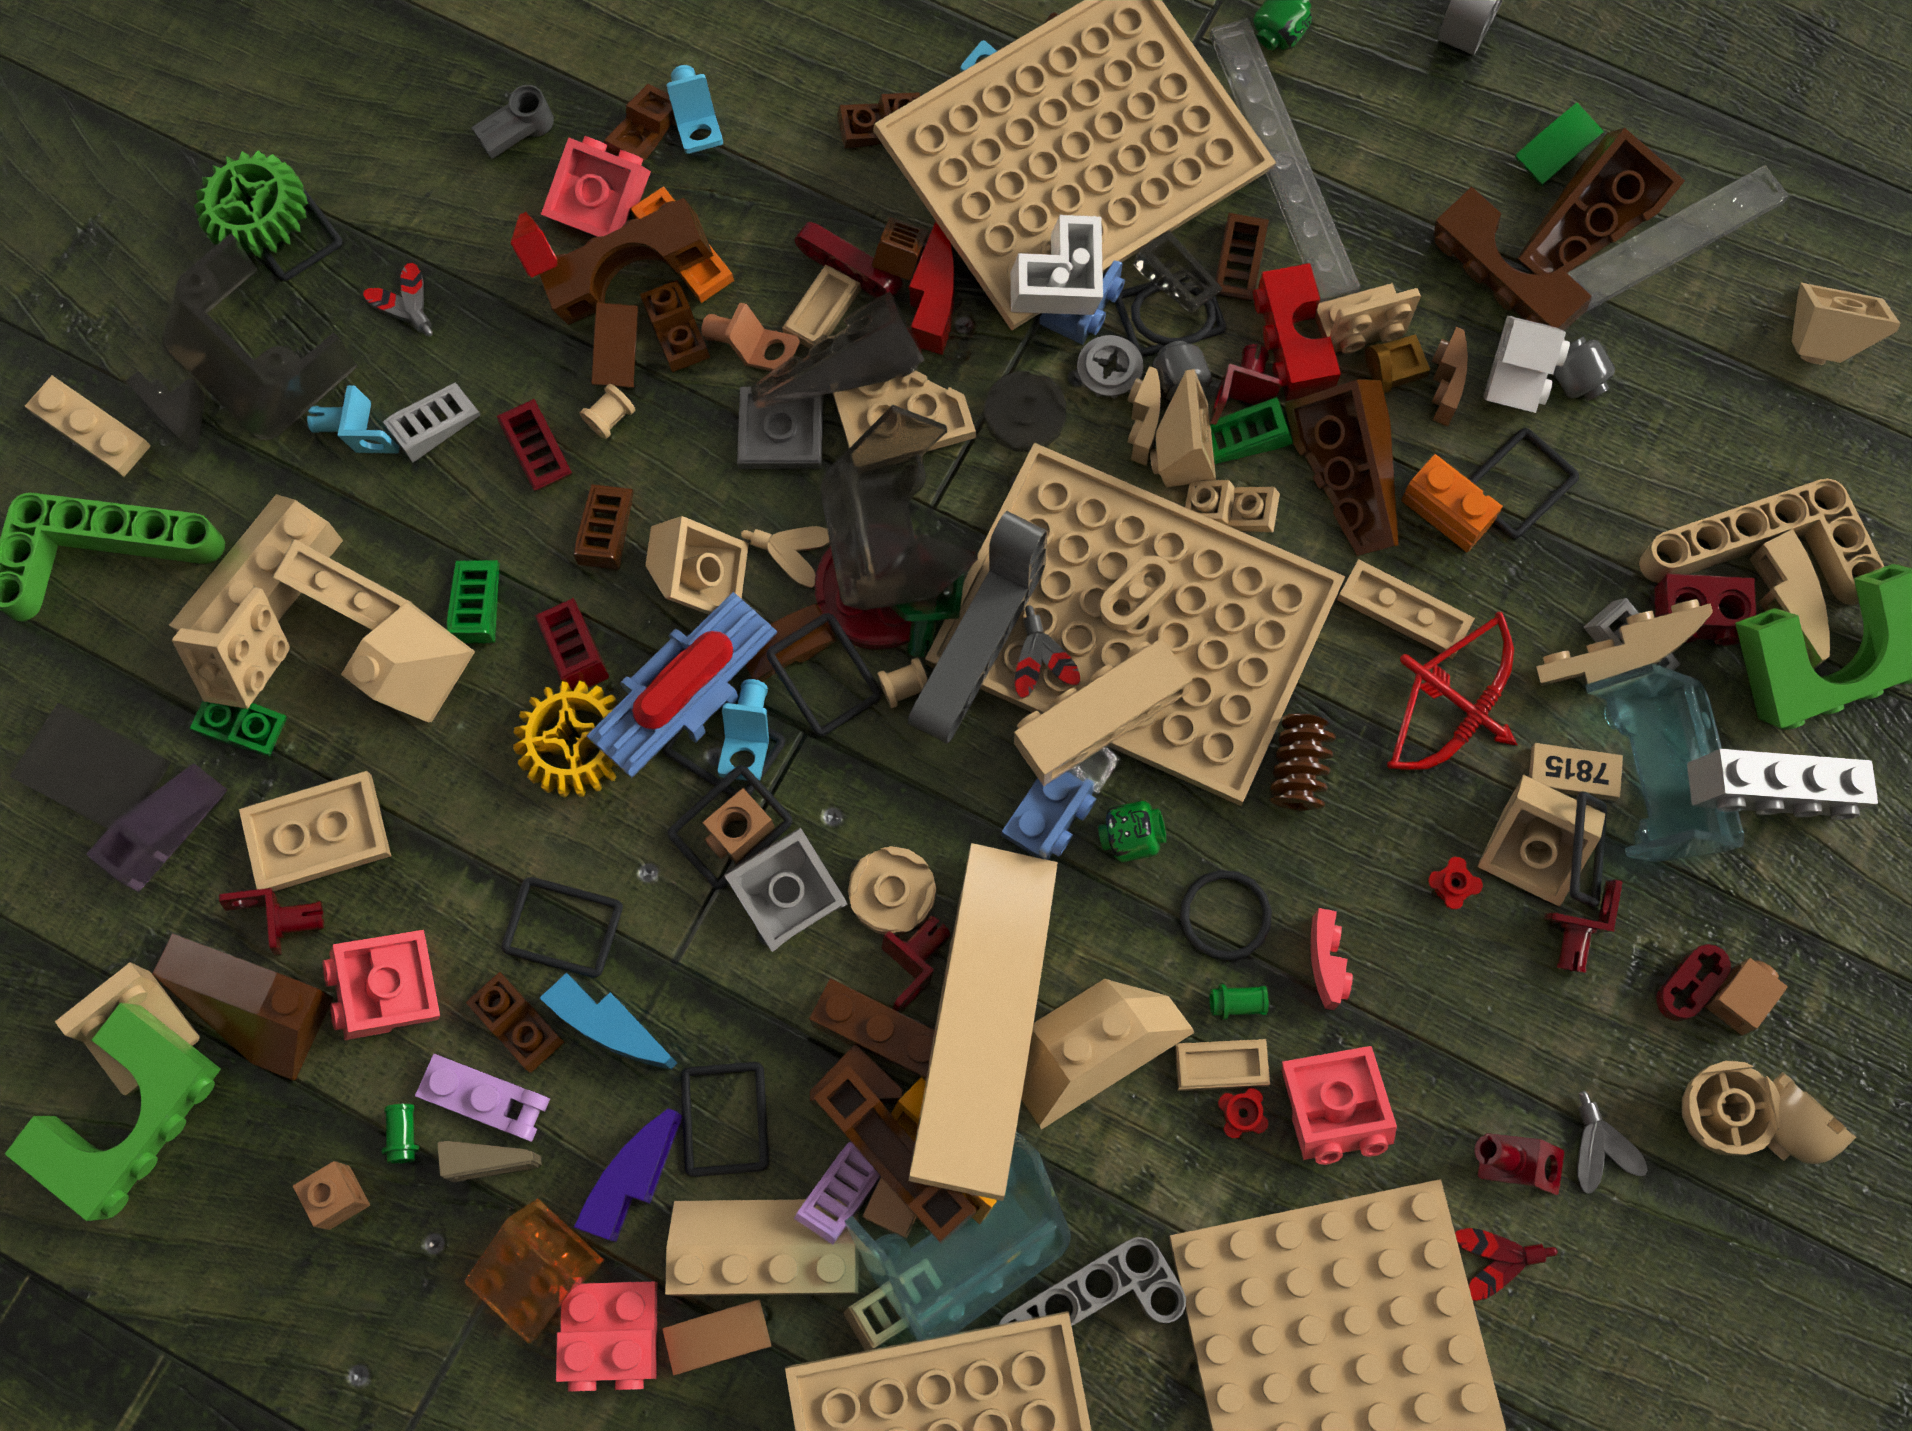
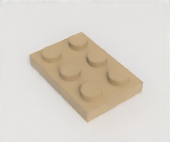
[239,771,391,891]

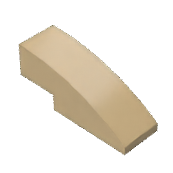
[1750,529,1830,670]

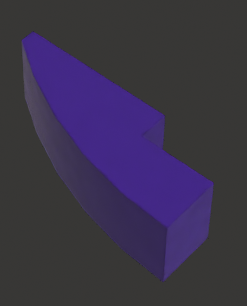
[574,1108,682,1242]

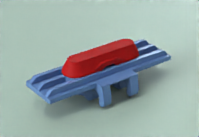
[587,592,777,778]

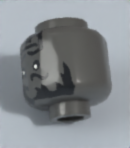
[1152,341,1212,402]

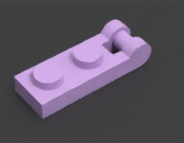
[415,1054,550,1142]

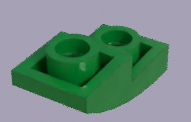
[1515,103,1604,187]
[190,701,287,757]

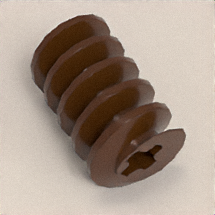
[1269,713,1336,811]

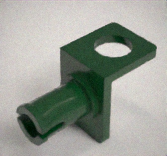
[890,558,964,657]

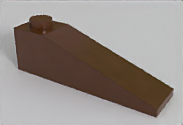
[1285,379,1398,556]
[152,933,334,1081]

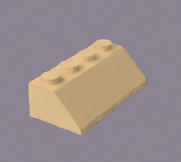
[169,494,343,634]
[665,1199,859,1296]

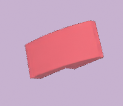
[1310,908,1353,1010]

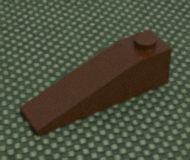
[1516,128,1685,275]

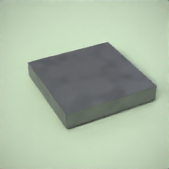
[737,387,824,469]

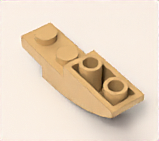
[1536,599,1713,692]

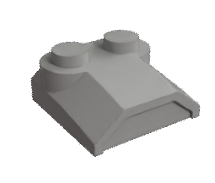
[724,828,848,952]

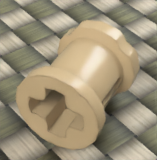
[579,384,636,439]
[877,657,928,709]

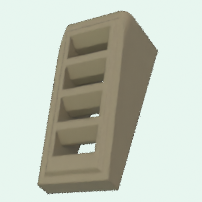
[438,1141,542,1183]

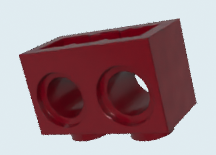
[1654,574,1756,646]

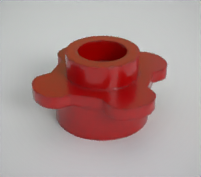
[1428,857,1483,910]
[1218,1088,1268,1139]

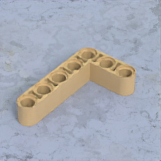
[1639,478,1884,605]

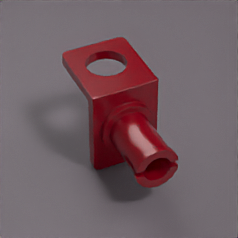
[1210,344,1282,425]
[1544,879,1622,973]
[219,888,324,956]
[881,916,951,1014]
[1474,1133,1564,1195]

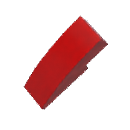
[909,221,954,355]

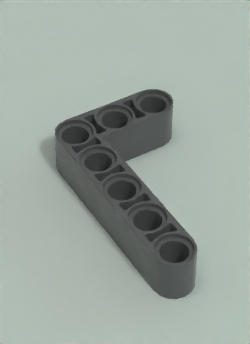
[907,511,1047,744]

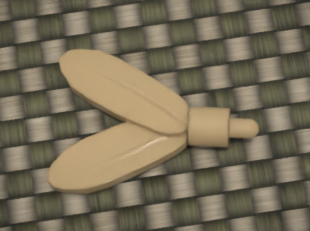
[741,526,834,588]

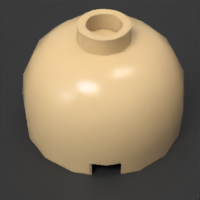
[1682,1061,1781,1156]
[1758,1072,1856,1164]

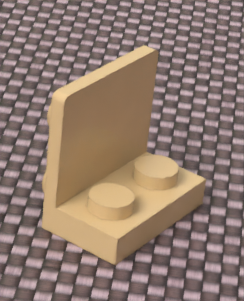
[1315,283,1421,354]
[172,587,290,709]
[55,962,200,1096]

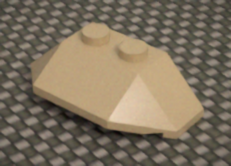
[1021,979,1194,1130]

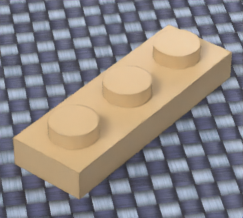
[25,375,151,477]
[272,539,412,630]
[1337,559,1475,659]

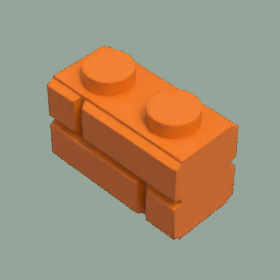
[1401,454,1503,552]

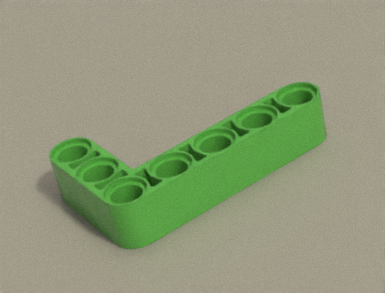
[0,493,225,621]

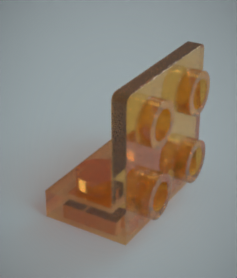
[465,1199,604,1343]

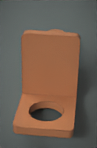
[701,303,800,374]

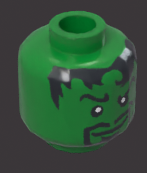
[1253,0,1313,51]
[1098,801,1167,862]

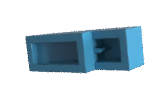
[540,973,677,1069]

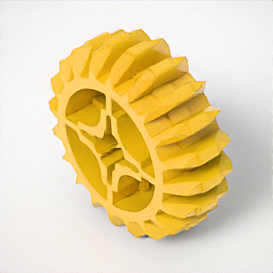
[513,681,619,798]

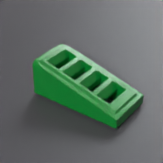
[1210,397,1293,464]
[446,560,500,643]

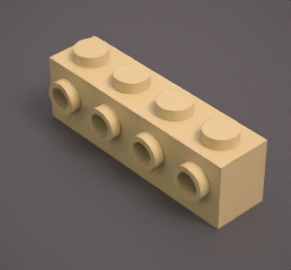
[1014,638,1192,786]

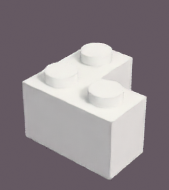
[1010,215,1103,315]
[1483,315,1570,413]

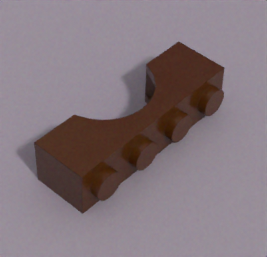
[1433,187,1592,331]
[540,198,714,325]
[809,978,935,1081]
[813,1065,976,1245]

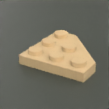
[822,344,976,471]

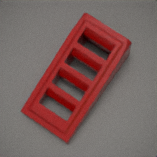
[510,212,558,278]

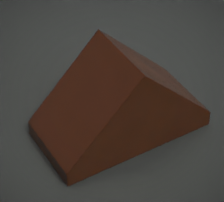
[810,1044,904,1106]

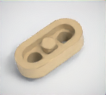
[1100,556,1174,631]

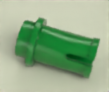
[1209,984,1269,1020]
[382,1104,419,1164]

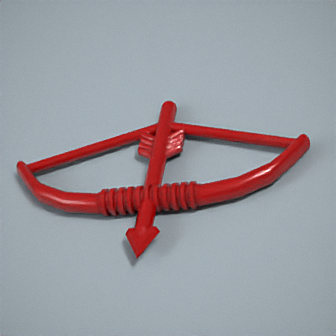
[1387,612,1518,770]

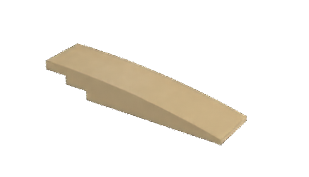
[908,843,1058,1201]

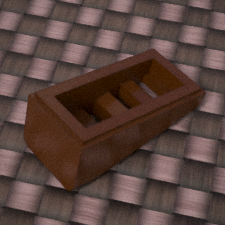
[1213,213,1269,301]
[871,217,928,280]
[573,484,634,570]

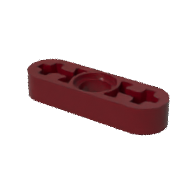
[794,222,903,303]

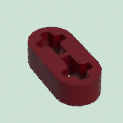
[1656,944,1731,1022]

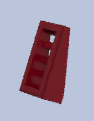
[496,399,572,492]
[535,598,609,691]

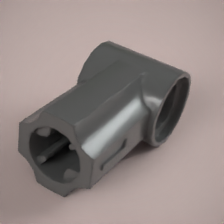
[471,85,554,159]

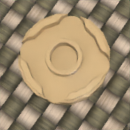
[848,846,937,936]

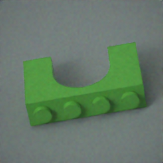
[1735,564,1912,730]
[5,1003,221,1221]

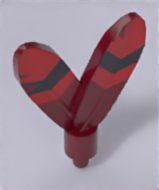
[1455,1228,1558,1301]

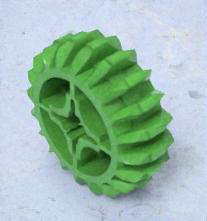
[194,151,308,259]

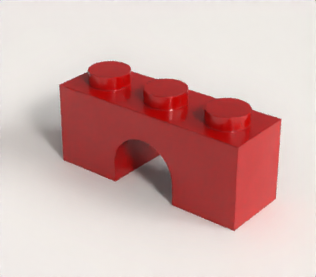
[1253,263,1341,401]

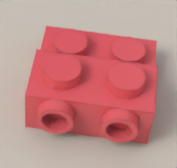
[541,136,651,237]
[323,930,440,1040]
[1281,1046,1397,1165]
[556,1281,658,1391]

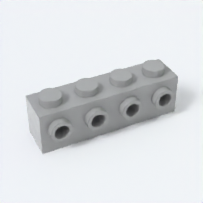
[1687,749,1878,820]

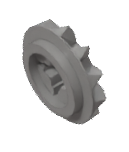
[1077,335,1143,400]

